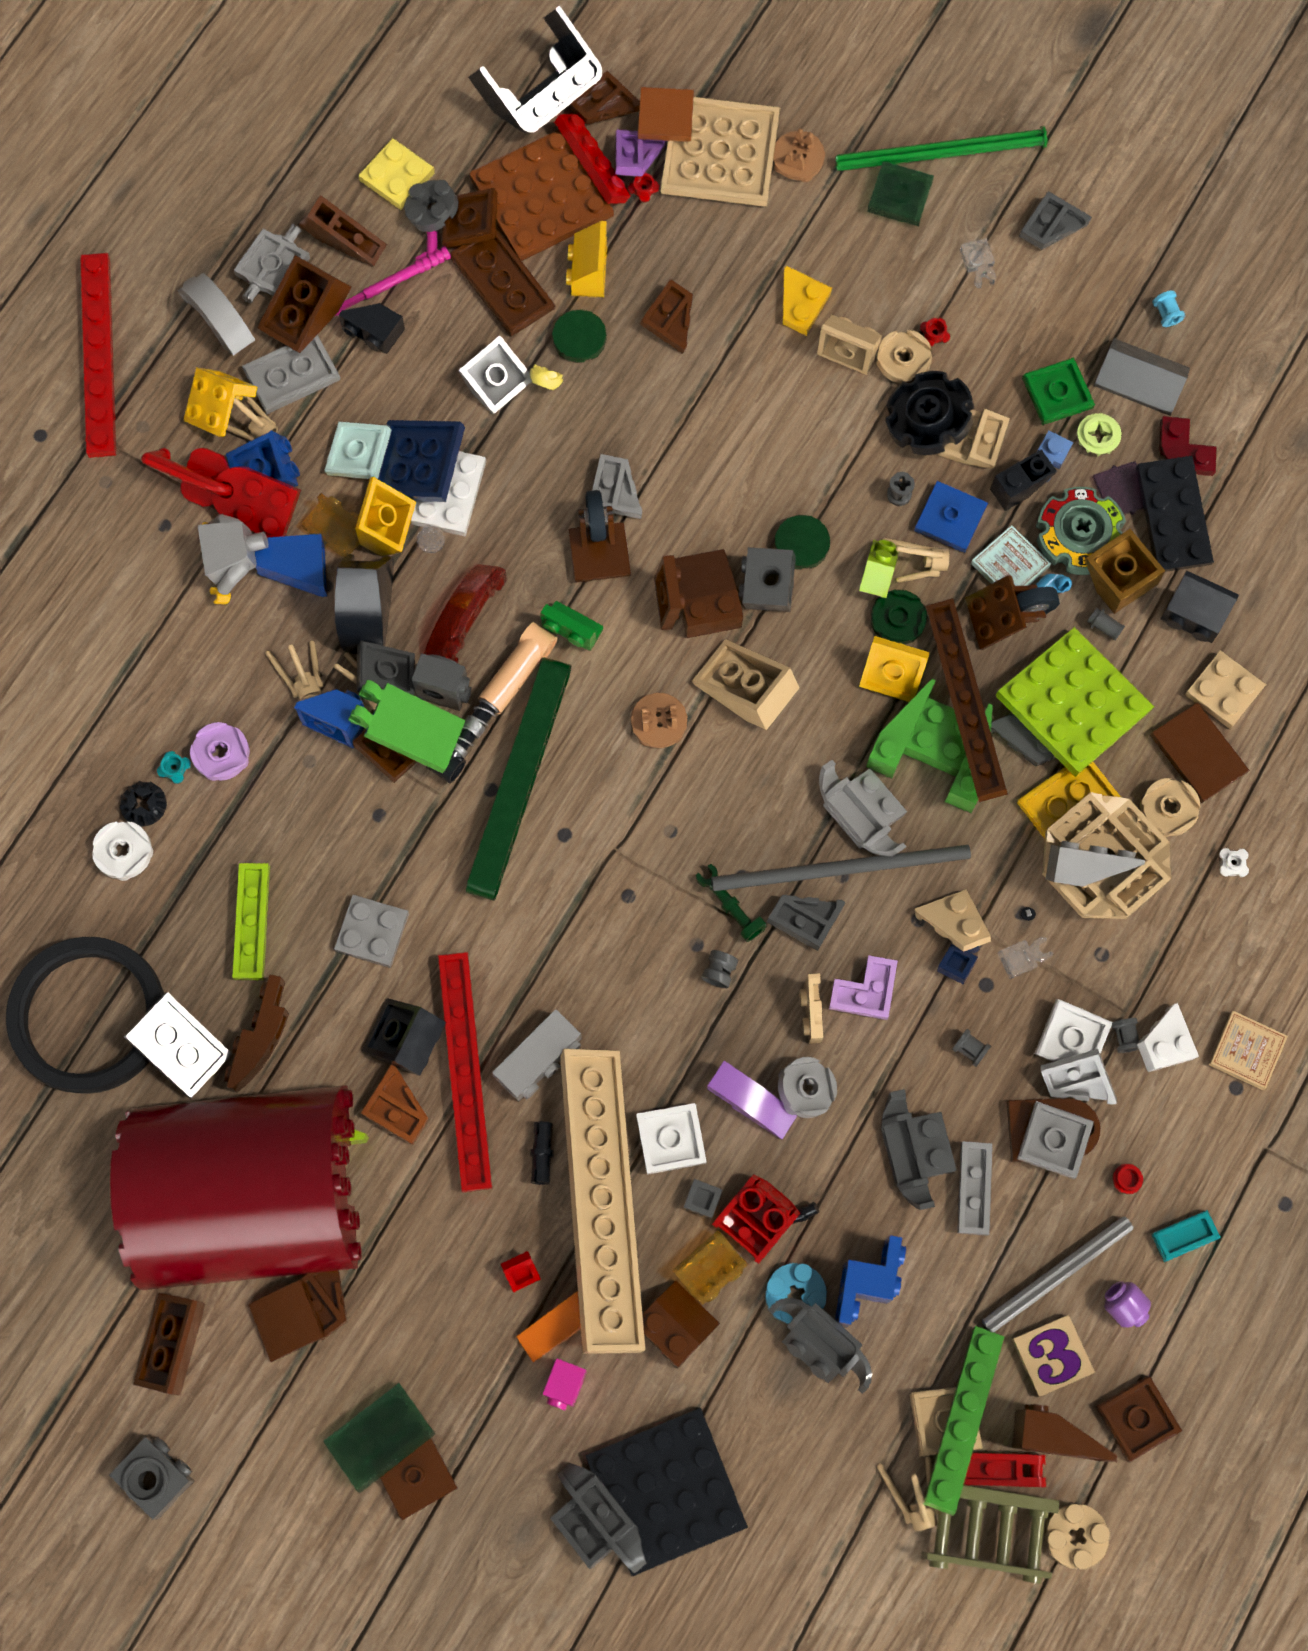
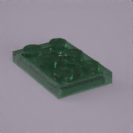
[323,1383,436,1493]

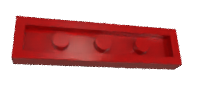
[554,114,631,204]

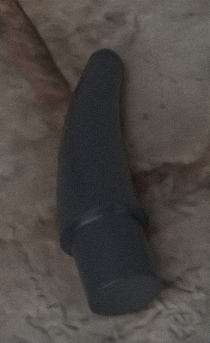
[774,1202,819,1224]

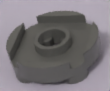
[404,180,458,232]

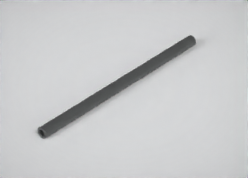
[711,845,971,891]

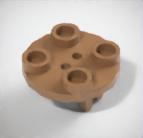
[773,129,825,182]
[631,693,688,748]

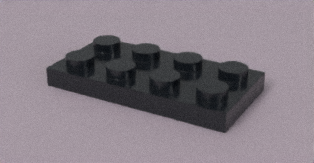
[1136,456,1214,572]

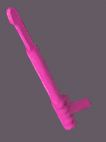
[335,231,451,316]

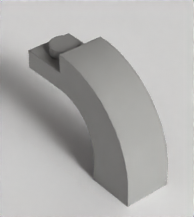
[177,273,255,356]

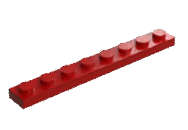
[80,253,116,458]
[438,952,493,1193]

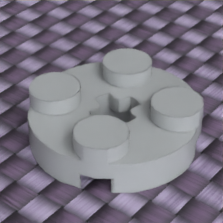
[778,1057,837,1118]

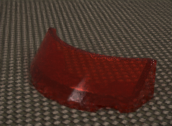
[423,564,507,663]

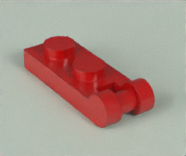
[963,1453,1046,1487]

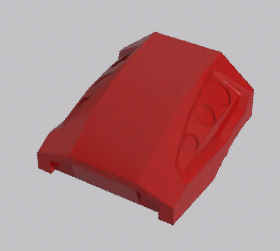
[712,1174,801,1264]

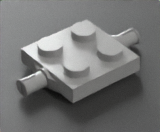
[234,224,310,303]

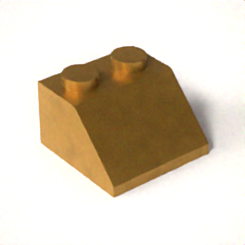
[1085,528,1165,614]

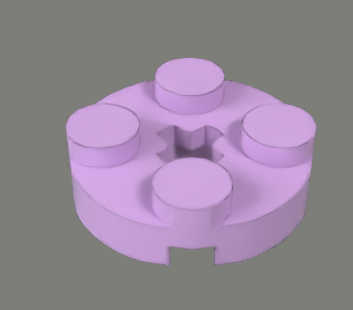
[190,722,250,781]

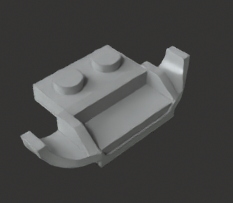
[819,760,907,857]

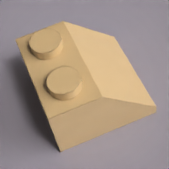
[817,315,882,375]

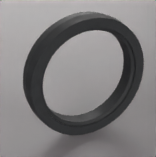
[6,937,164,1094]

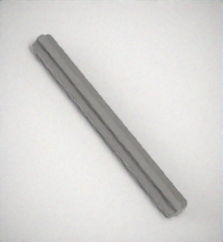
[982,1216,1133,1333]

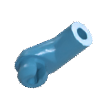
[1036,574,1072,593]

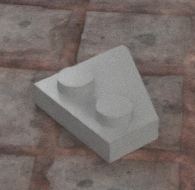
[592,454,642,519]

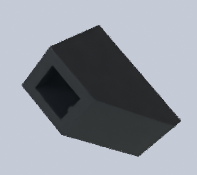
[339,303,405,354]
[990,449,1057,511]

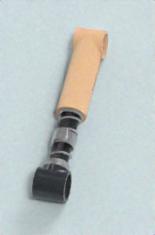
[426,622,558,784]

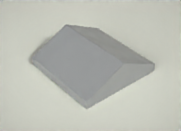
[458,336,532,414]

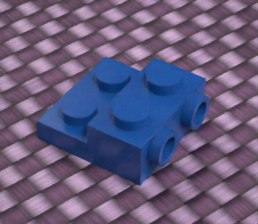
[226,431,300,487]

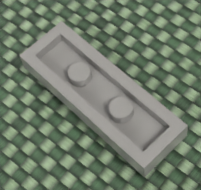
[957,1141,992,1236]

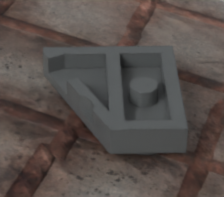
[767,895,846,951]

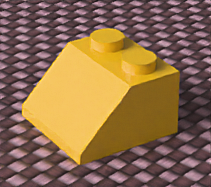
[566,221,607,297]
[355,477,416,556]

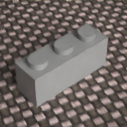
[492,1009,582,1102]

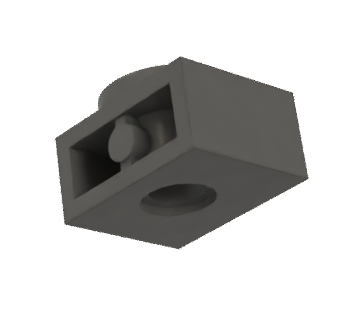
[739,547,796,612]
[412,653,472,711]
[109,1437,194,1520]

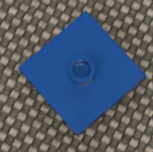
[914,481,988,553]

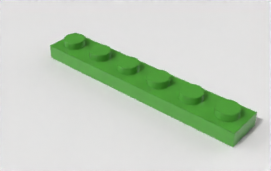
[923,1326,1005,1515]

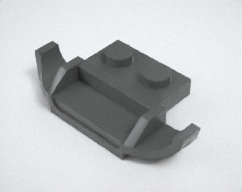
[881,1089,957,1210]
[768,1298,872,1394]
[550,1463,647,1573]

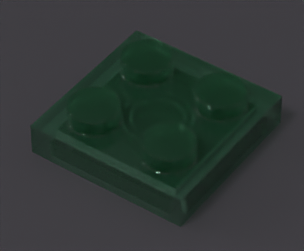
[867,161,934,226]

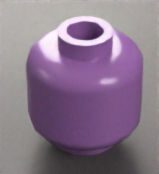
[1105,1281,1151,1328]

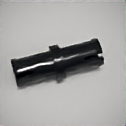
[530,1122,554,1185]

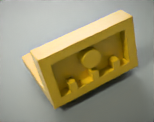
[184,367,258,437]

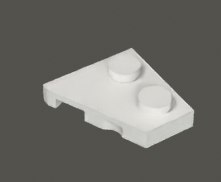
[1137,1003,1199,1072]

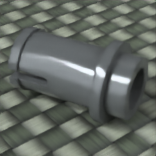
[1087,608,1125,641]

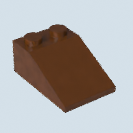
[257,255,352,353]
[675,549,743,638]
[1012,1404,1117,1462]

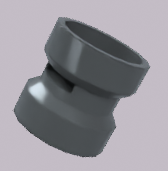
[701,950,739,989]

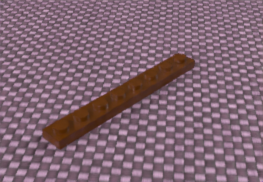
[926,598,1008,802]

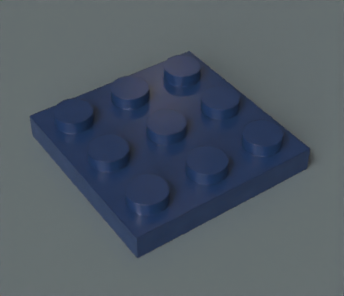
[378,420,465,502]

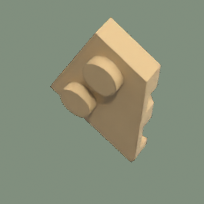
[915,889,991,952]

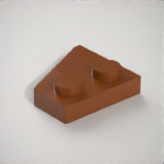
[361,1064,429,1145]

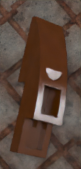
[224,974,289,1093]

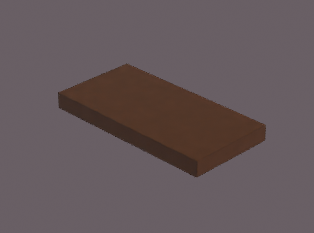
[450,229,555,337]

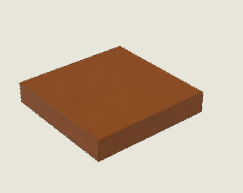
[638,87,694,142]

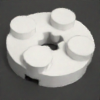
[92,821,153,881]

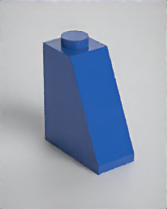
[255,534,327,597]

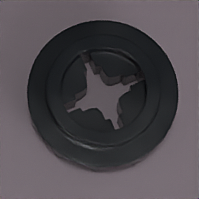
[119,781,167,827]

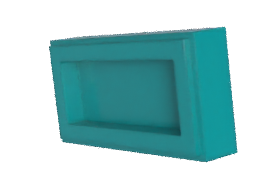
[1151,1210,1221,1262]

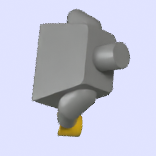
[198,514,269,605]

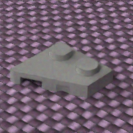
[1041,1049,1117,1104]

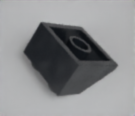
[1161,571,1239,643]
[361,998,446,1076]

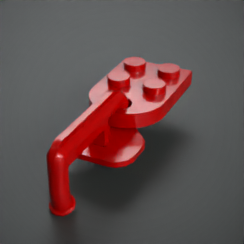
[141,448,301,538]

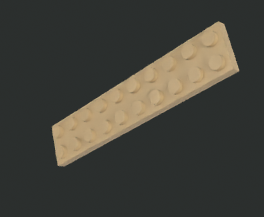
[560,1049,645,1354]

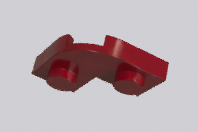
[1159,416,1217,476]

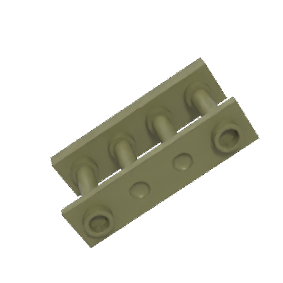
[921,1485,1059,1584]

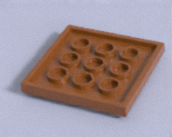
[469,130,614,261]

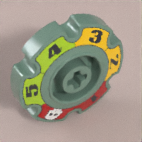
[1036,487,1126,575]

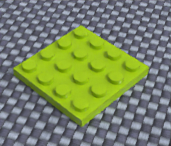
[995,627,1154,777]

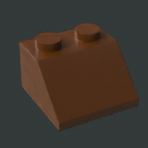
[642,1281,720,1369]

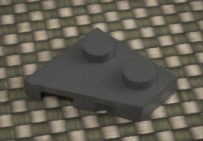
[1019,191,1092,250]
[991,713,1056,766]

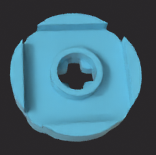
[765,1263,827,1324]

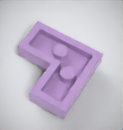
[829,955,897,1020]

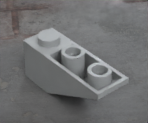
[1045,841,1145,886]

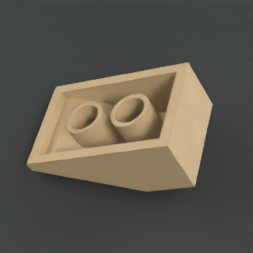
[692,639,800,730]

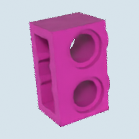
[543,1358,587,1411]

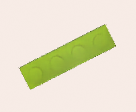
[232,863,270,980]

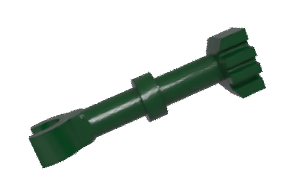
[696,864,767,942]

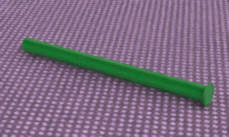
[835,126,1047,171]

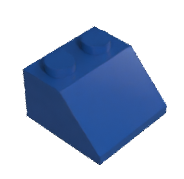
[294,689,364,748]

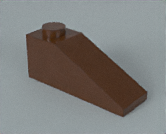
[298,195,387,267]

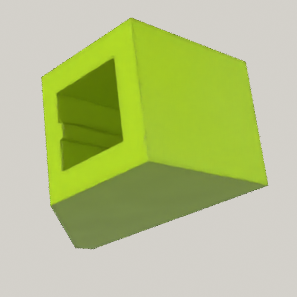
[859,540,899,598]

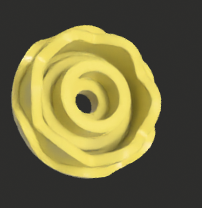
[530,364,563,390]

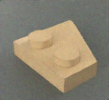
[799,974,823,1044]

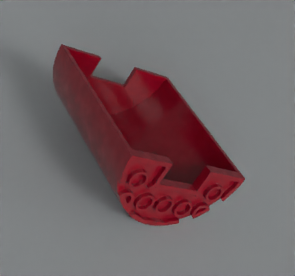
[110,1085,362,1290]

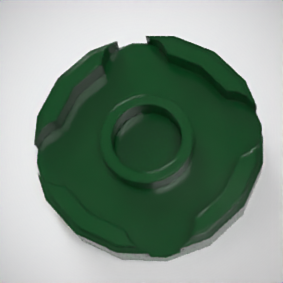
[552,309,607,363]
[775,515,830,570]
[871,589,927,645]

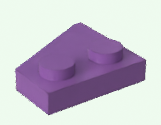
[615,130,666,176]

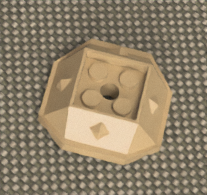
[1042,792,1171,919]

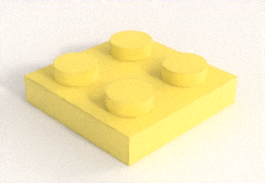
[359,139,435,210]

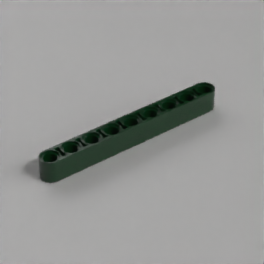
[466,657,572,901]

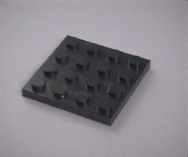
[585,1408,748,1577]

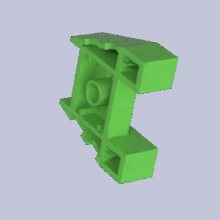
[866,679,993,813]

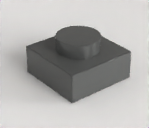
[684,1179,723,1219]

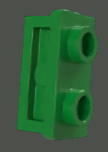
[540,601,603,651]

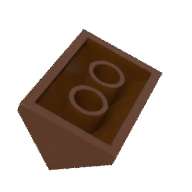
[133,1293,205,1396]

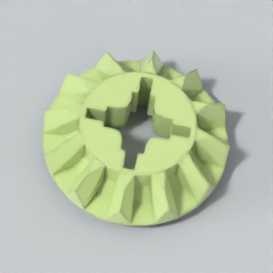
[1076,413,1121,456]

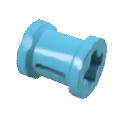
[1152,291,1185,327]

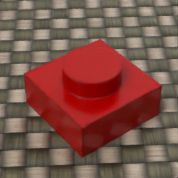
[500,1251,541,1293]

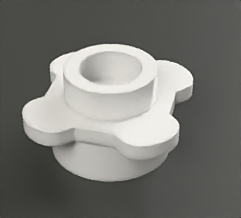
[1219,848,1249,877]

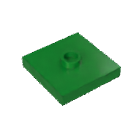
[1022,357,1095,425]

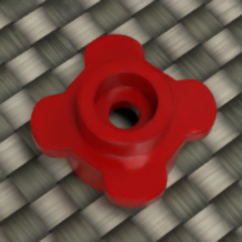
[628,173,660,202]
[920,318,951,347]

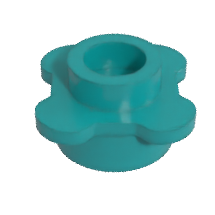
[157,751,191,784]

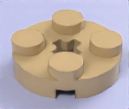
[876,330,932,384]
[1140,778,1200,837]
[1045,1504,1110,1569]

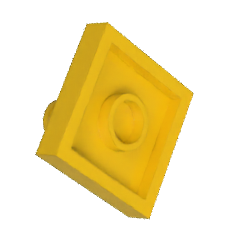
[859,636,930,702]

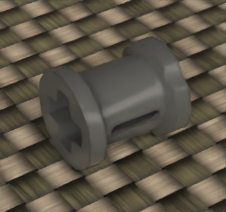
[887,472,915,506]
[1112,1018,1139,1053]
[952,1029,991,1067]

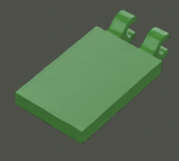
[348,680,466,773]

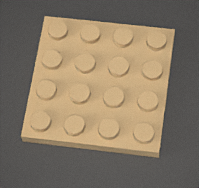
[661,97,780,207]

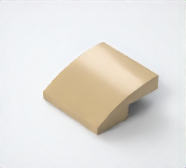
[937,409,1010,468]

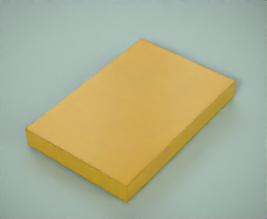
[1016,762,1121,839]

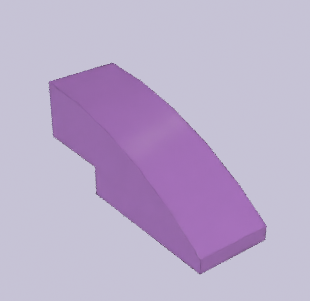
[707,1061,797,1140]

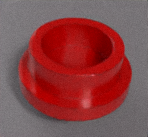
[1112,1164,1143,1194]

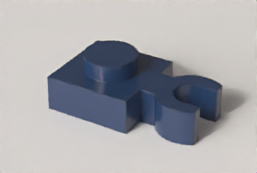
[937,944,981,985]

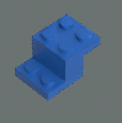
[835,1235,906,1328]

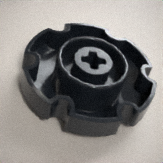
[885,371,975,455]

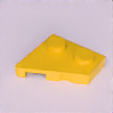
[782,266,832,336]

